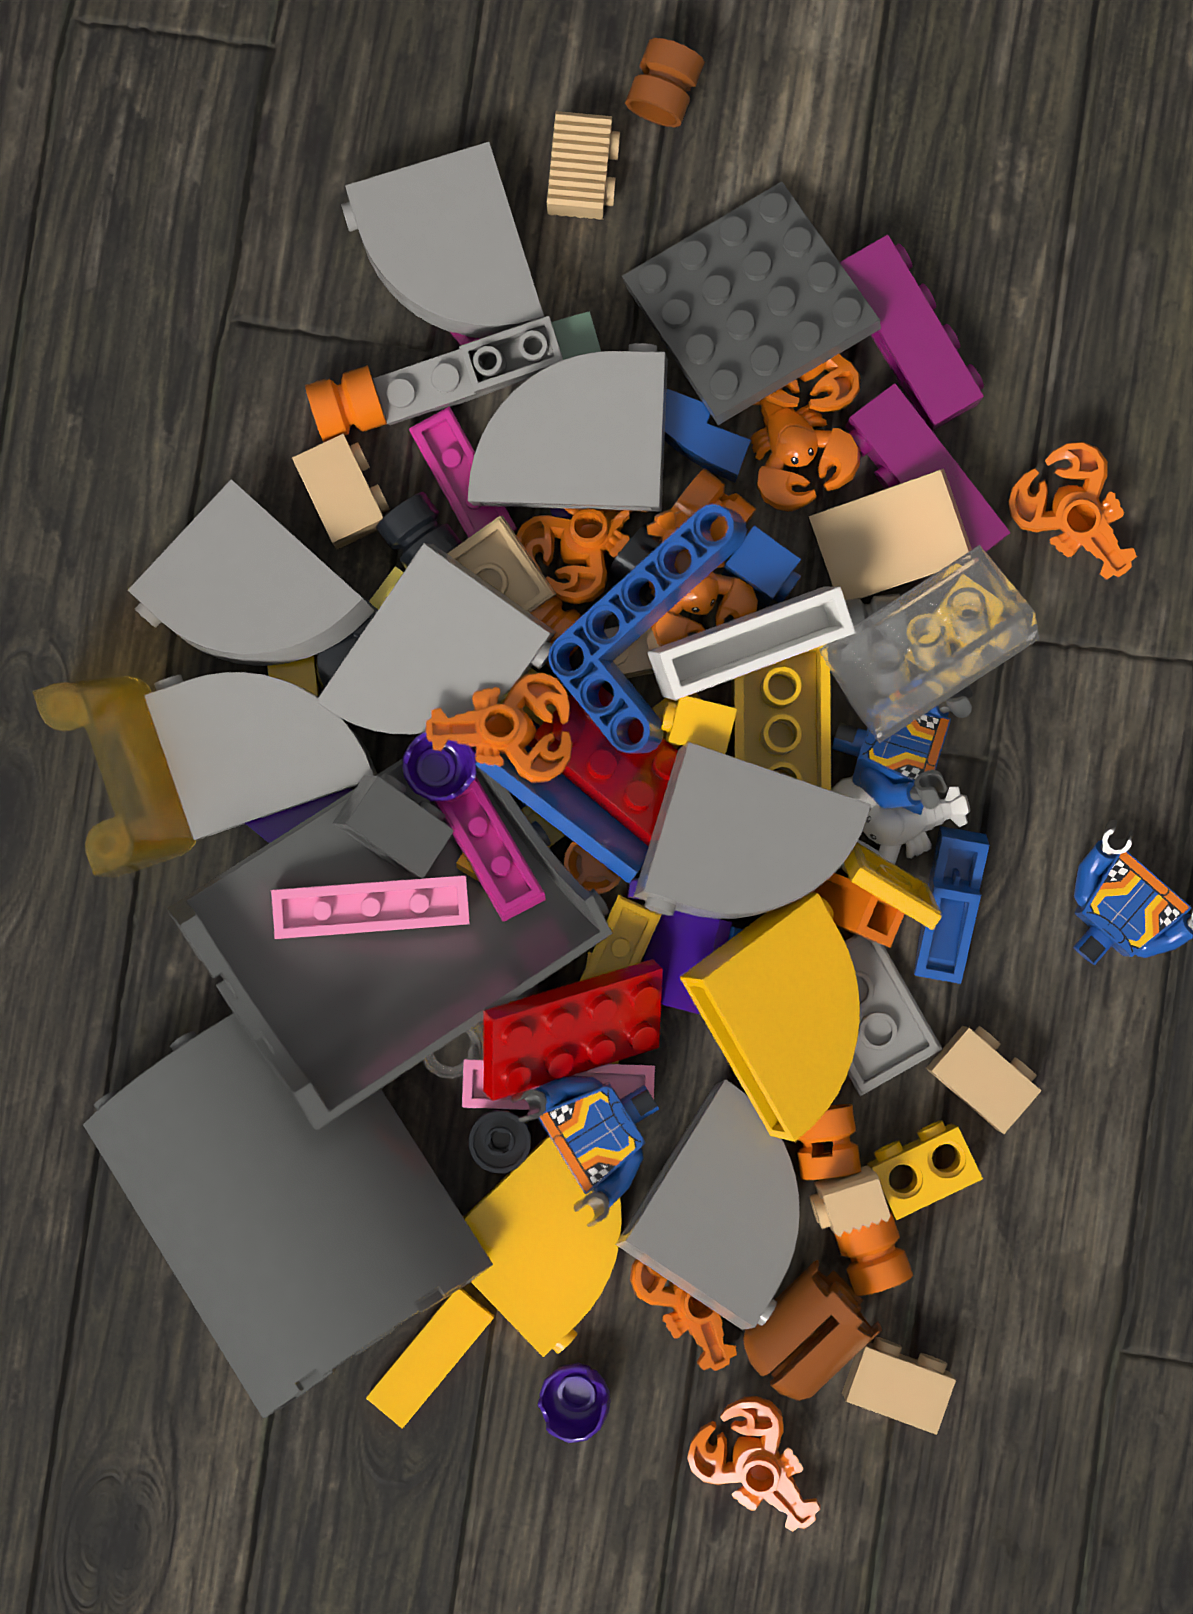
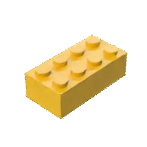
[731,643,831,791]

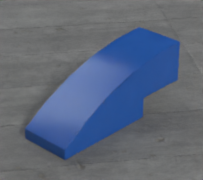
[665,389,751,483]
[914,826,989,984]

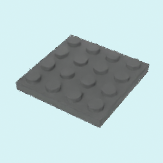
[622,182,881,425]

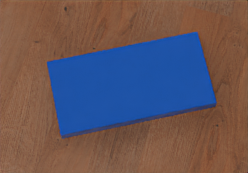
[475,717,648,883]

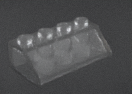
[819,545,1040,743]

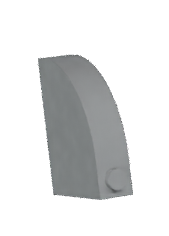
[341,142,544,339]
[468,343,668,511]
[128,479,374,666]
[316,543,556,734]
[144,672,377,840]
[634,742,871,919]
[615,1079,800,1330]

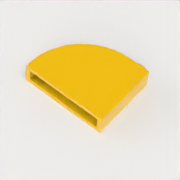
[680,893,860,1141]
[463,1134,621,1357]

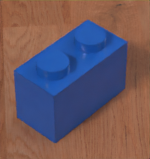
[722,525,801,608]

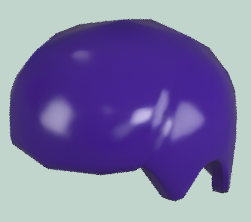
[402,731,477,802]
[538,1363,611,1443]

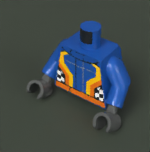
[832,680,973,815]
[1073,820,1193,965]
[511,1076,659,1227]

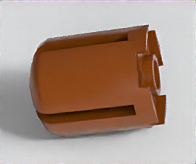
[743,1260,882,1401]

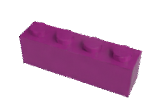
[839,235,984,431]
[846,383,1011,573]

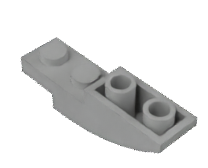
[373,316,564,425]

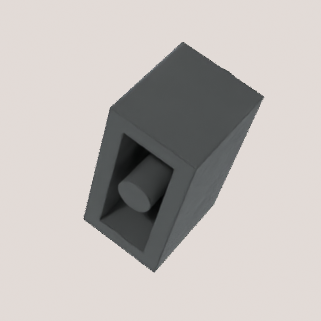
[333,773,454,879]

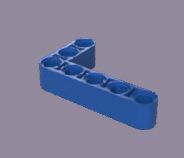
[548,504,747,753]

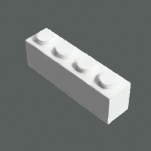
[647,587,855,700]

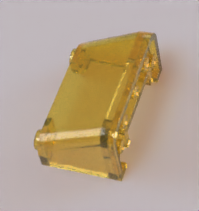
[32,676,197,878]

